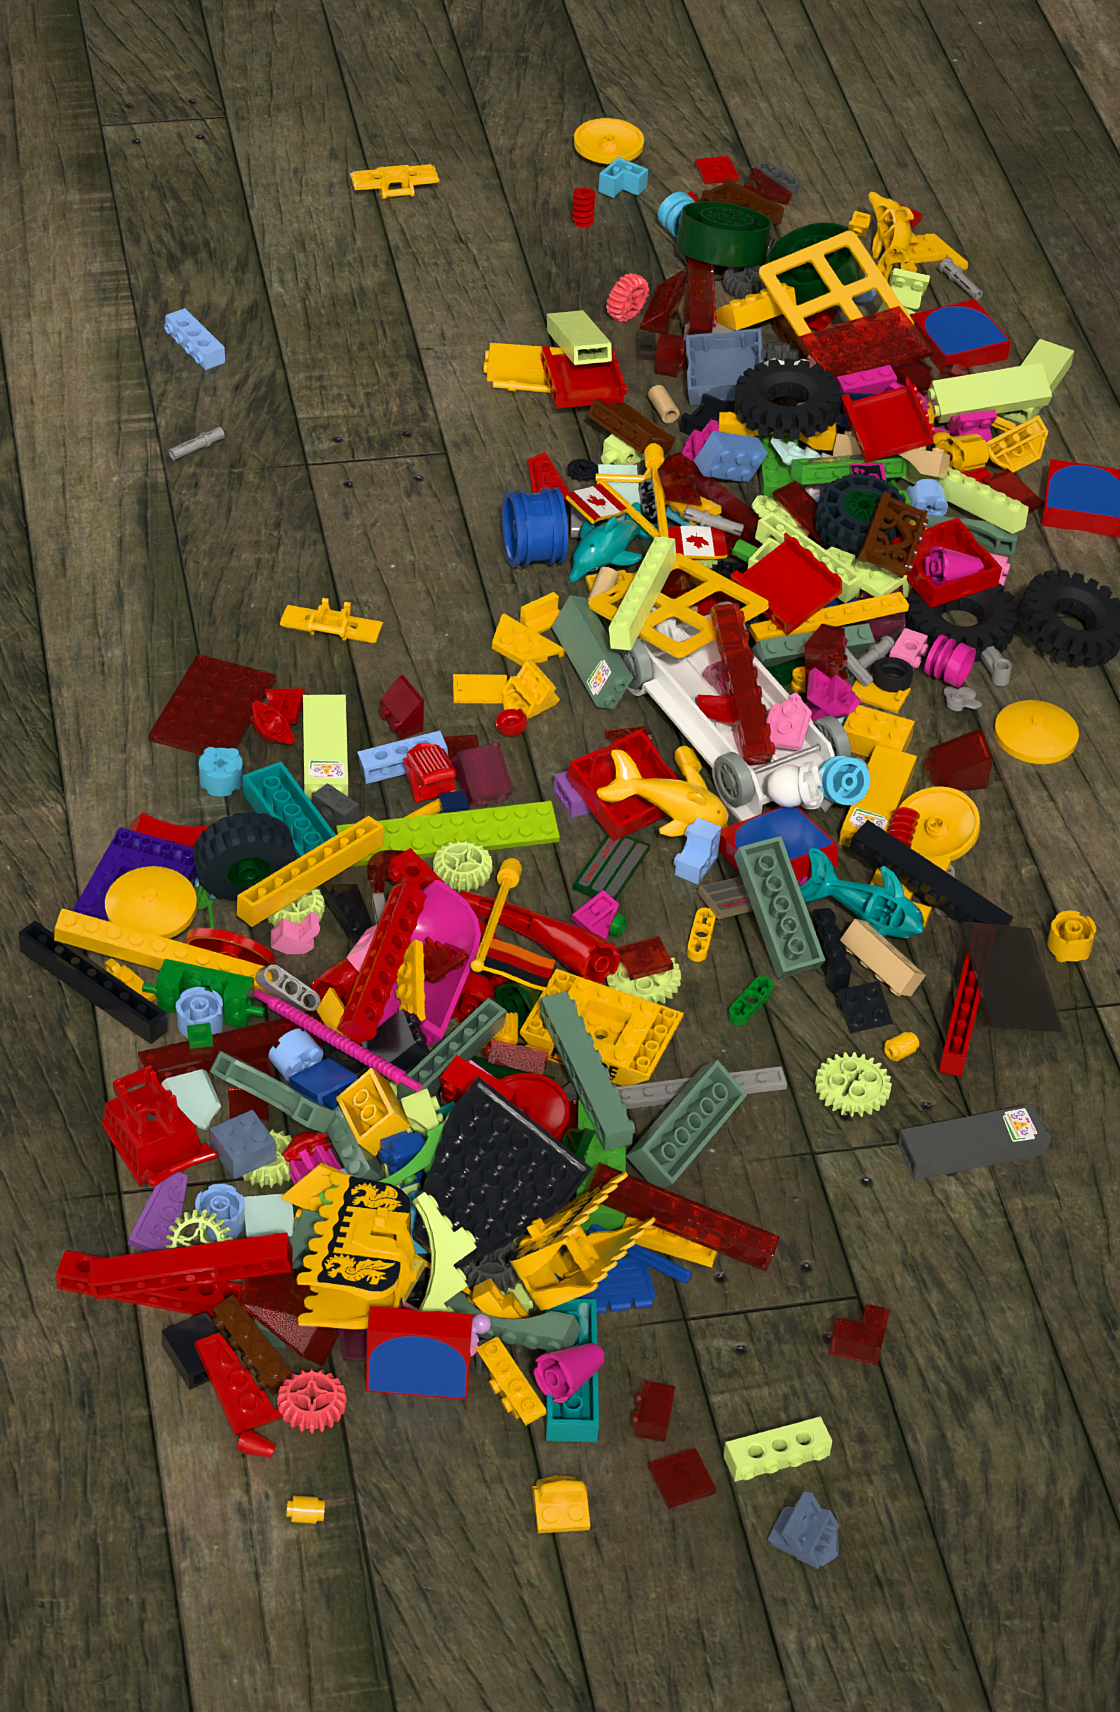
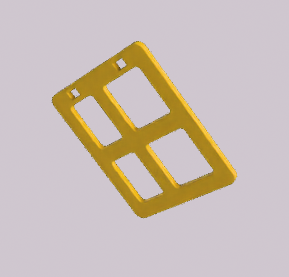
[758,231,914,367]
[588,553,769,658]

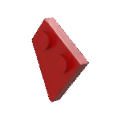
[265,688,306,724]

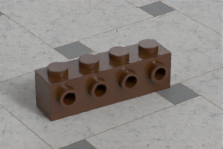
[212,1295,292,1396]

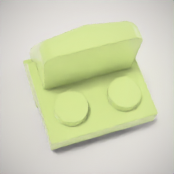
[888,268,930,311]

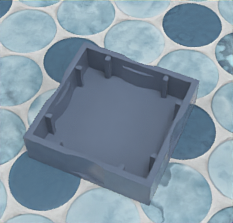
[686,328,764,406]

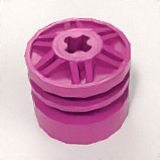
[924,634,976,688]

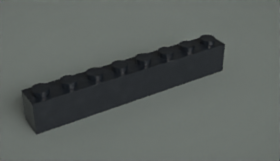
[849,820,1013,946]
[18,921,167,1044]

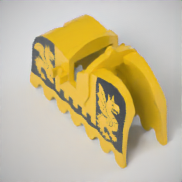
[297,1172,418,1329]
[508,1172,656,1310]

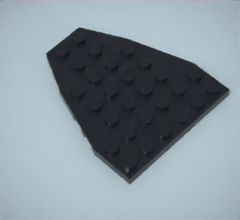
[414,1076,593,1269]

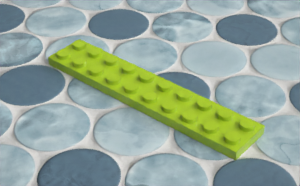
[336,801,560,867]

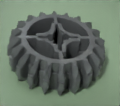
[723,265,767,299]
[459,1242,522,1294]

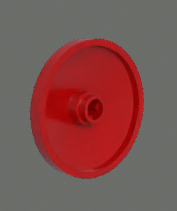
[185,928,276,966]
[500,1073,571,1141]

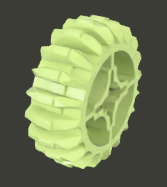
[433,840,493,892]
[267,888,325,927]
[243,1129,292,1188]
[166,1209,233,1249]

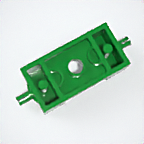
[142,959,265,1029]

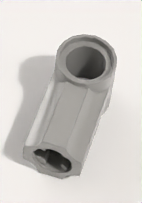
[981,646,1012,686]

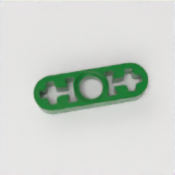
[728,976,774,1026]

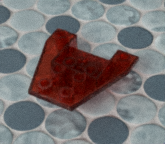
[239,1269,341,1366]

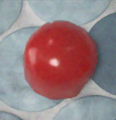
[495,708,527,737]

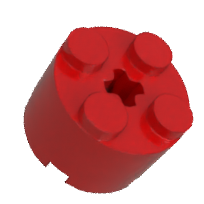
[451,970,495,1023]

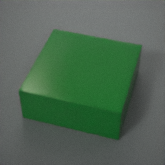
[187,1023,213,1049]

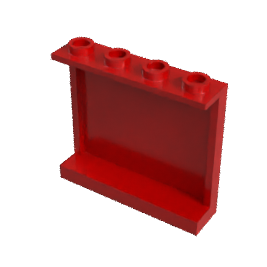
[541,346,627,408]
[841,376,936,463]
[731,533,843,635]

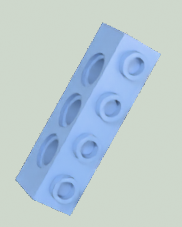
[164,308,225,370]
[357,731,448,784]

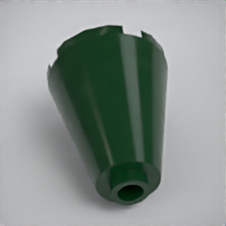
[493,978,551,1025]

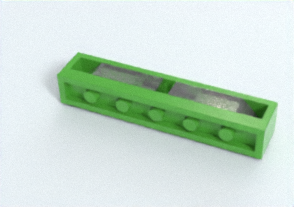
[791,454,907,485]

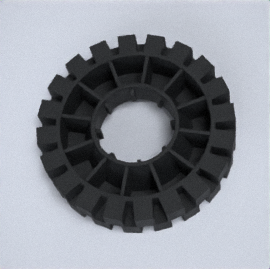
[735,359,841,440]
[1017,570,1120,667]
[905,583,1018,662]

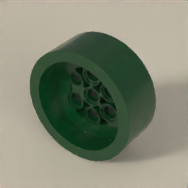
[676,201,772,267]
[767,223,865,310]

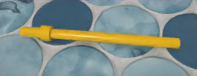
[493,380,551,393]

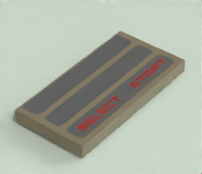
[698,876,753,920]

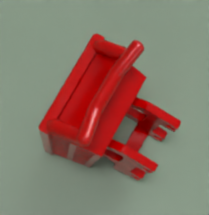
[101,1065,218,1187]

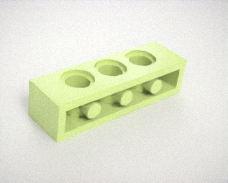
[723,1417,832,1481]

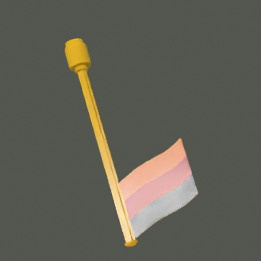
[471,858,555,991]

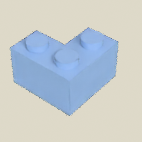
[673,817,721,884]

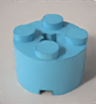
[199,747,243,797]

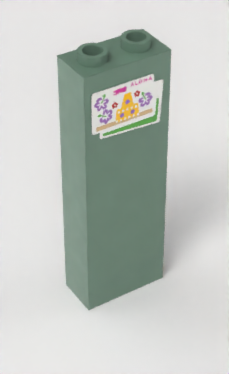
[551,595,633,710]

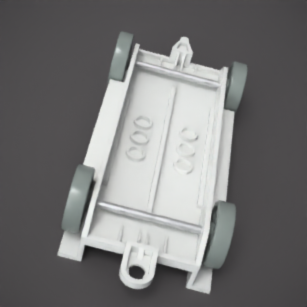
[617,601,851,822]

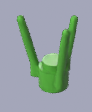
[194,886,215,929]

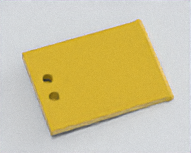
[453,674,507,704]
[851,674,911,714]

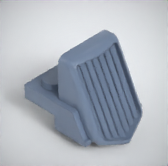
[768,1491,840,1569]

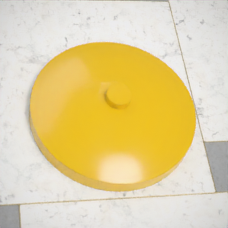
[574,118,644,164]
[994,700,1079,764]
[899,787,981,861]
[105,866,197,939]

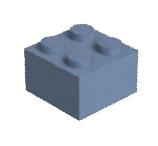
[210,1110,276,1179]

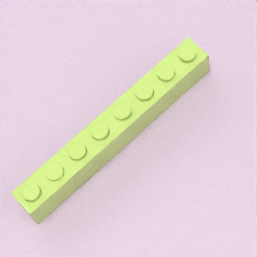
[901,460,1029,534]
[609,536,677,650]

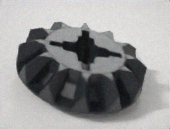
[567,459,598,482]

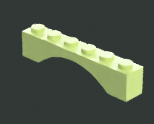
[401,1088,445,1137]

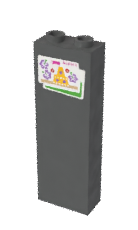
[898,1104,1051,1181]

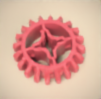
[606,273,649,322]
[277,1368,347,1434]

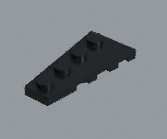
[319,884,373,945]

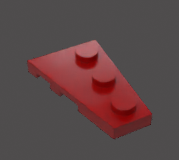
[697,695,761,733]

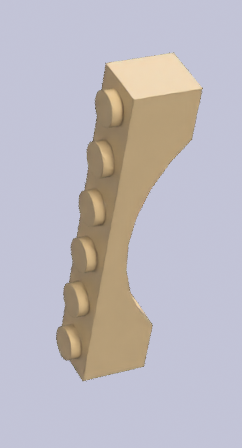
[833,431,950,478]

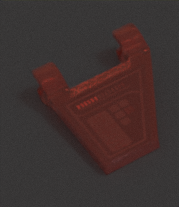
[743,168,793,206]

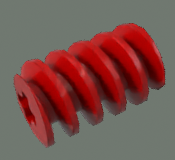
[571,187,596,228]
[887,807,920,848]

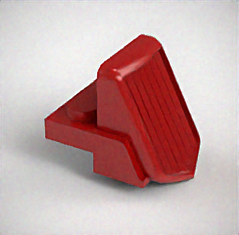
[403,742,457,802]

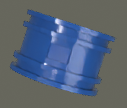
[502,487,568,567]

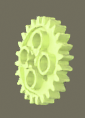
[752,495,811,536]
[607,947,681,1004]
[815,1052,892,1117]

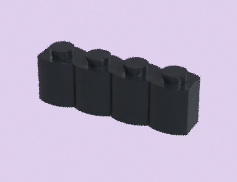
[812,908,852,993]

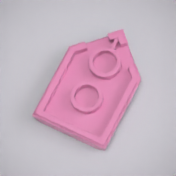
[760,692,812,750]

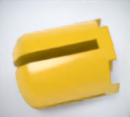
[935,433,990,472]

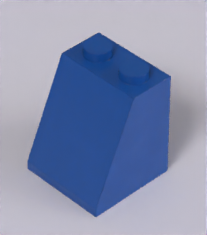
[289,1058,358,1134]

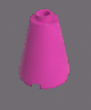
[924,546,984,586]
[534,1343,604,1403]

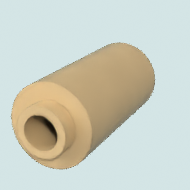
[648,385,680,423]
[588,567,619,614]

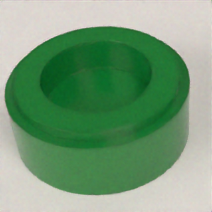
[609,914,628,938]

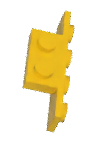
[476,1337,547,1426]

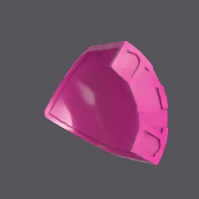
[377,880,481,1046]

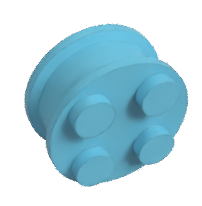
[818,756,870,805]

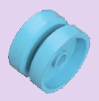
[658,192,695,238]

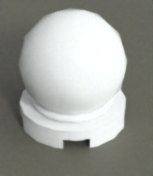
[768,762,822,808]

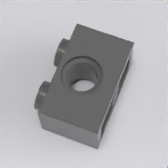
[312,783,359,828]

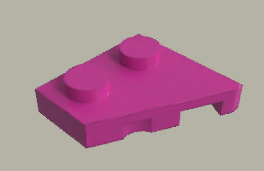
[571,890,619,939]

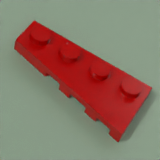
[528,452,570,504]
[194,1333,282,1437]

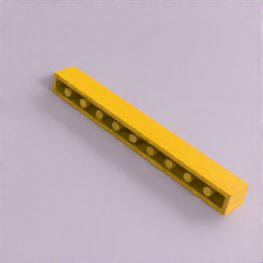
[54,908,274,997]

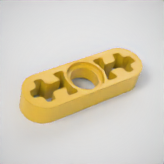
[687,908,716,962]

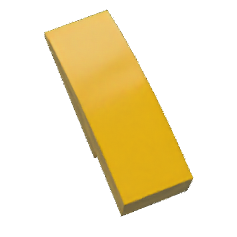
[472,1278,531,1319]

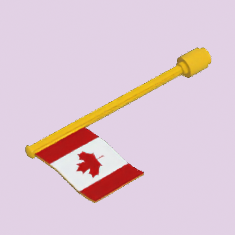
[644,443,728,560]
[566,478,705,587]

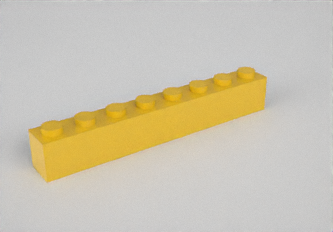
[237,816,384,927]

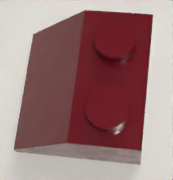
[379,675,424,740]

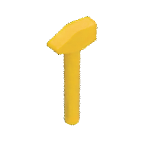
[595,467,653,483]

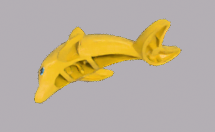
[869,192,920,282]
[596,749,729,837]

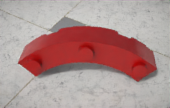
[129,812,233,848]

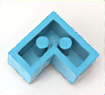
[598,157,648,198]

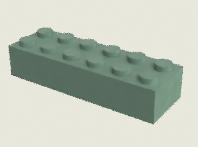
[734,836,826,980]
[626,1060,747,1191]

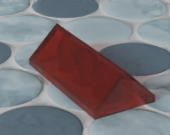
[640,269,687,335]
[772,480,829,549]

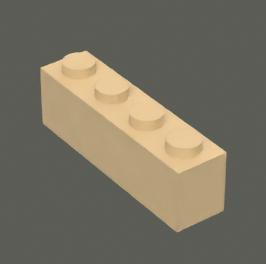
[840,919,926,997]

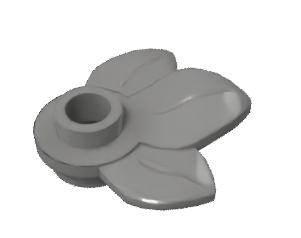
[943,686,982,711]

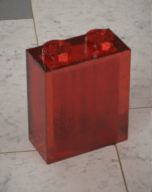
[485,1037,550,1075]

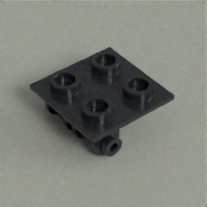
[836,981,893,1034]

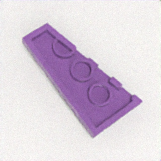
[127,1167,188,1252]

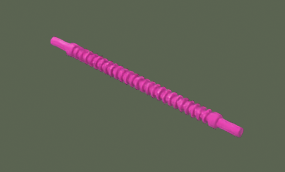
[254,989,422,1092]

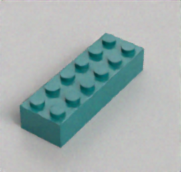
[242,761,336,859]
[545,1299,599,1442]

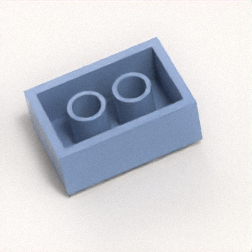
[694,431,768,483]

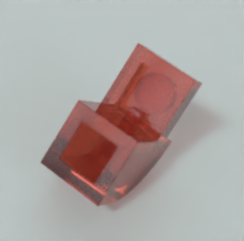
[367,850,404,893]

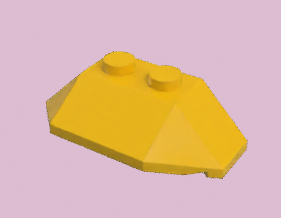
[987,415,1048,473]

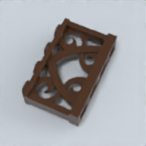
[700,179,784,226]
[587,398,675,454]
[857,491,929,578]

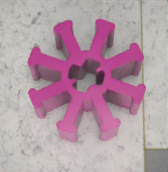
[289,1145,342,1185]

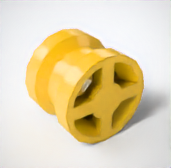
[791,667,811,693]

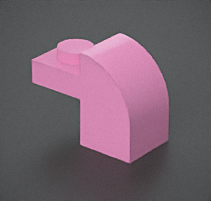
[271,912,320,954]

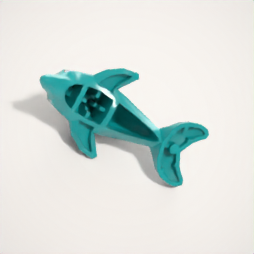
[569,502,670,583]
[799,848,924,938]

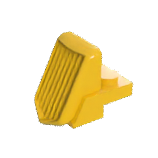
[501,660,560,720]
[532,1475,590,1534]

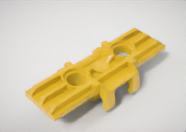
[350,164,439,200]
[280,598,383,643]

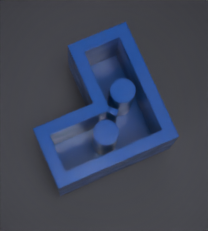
[378,1130,427,1189]

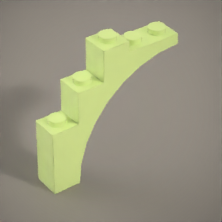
[412,1192,477,1313]

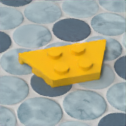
[492,613,565,667]
[281,1163,352,1212]

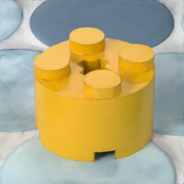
[1047,910,1096,962]

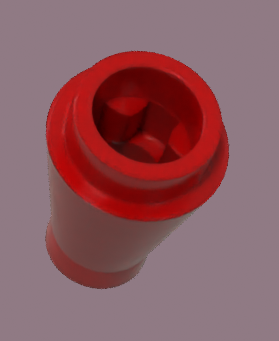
[236,1429,276,1458]

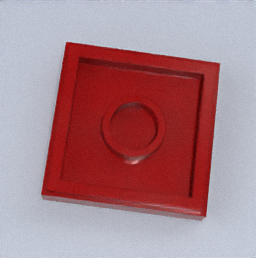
[695,156,739,184]

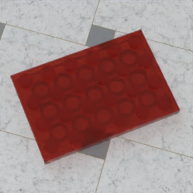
[797,306,933,379]
[148,654,276,755]

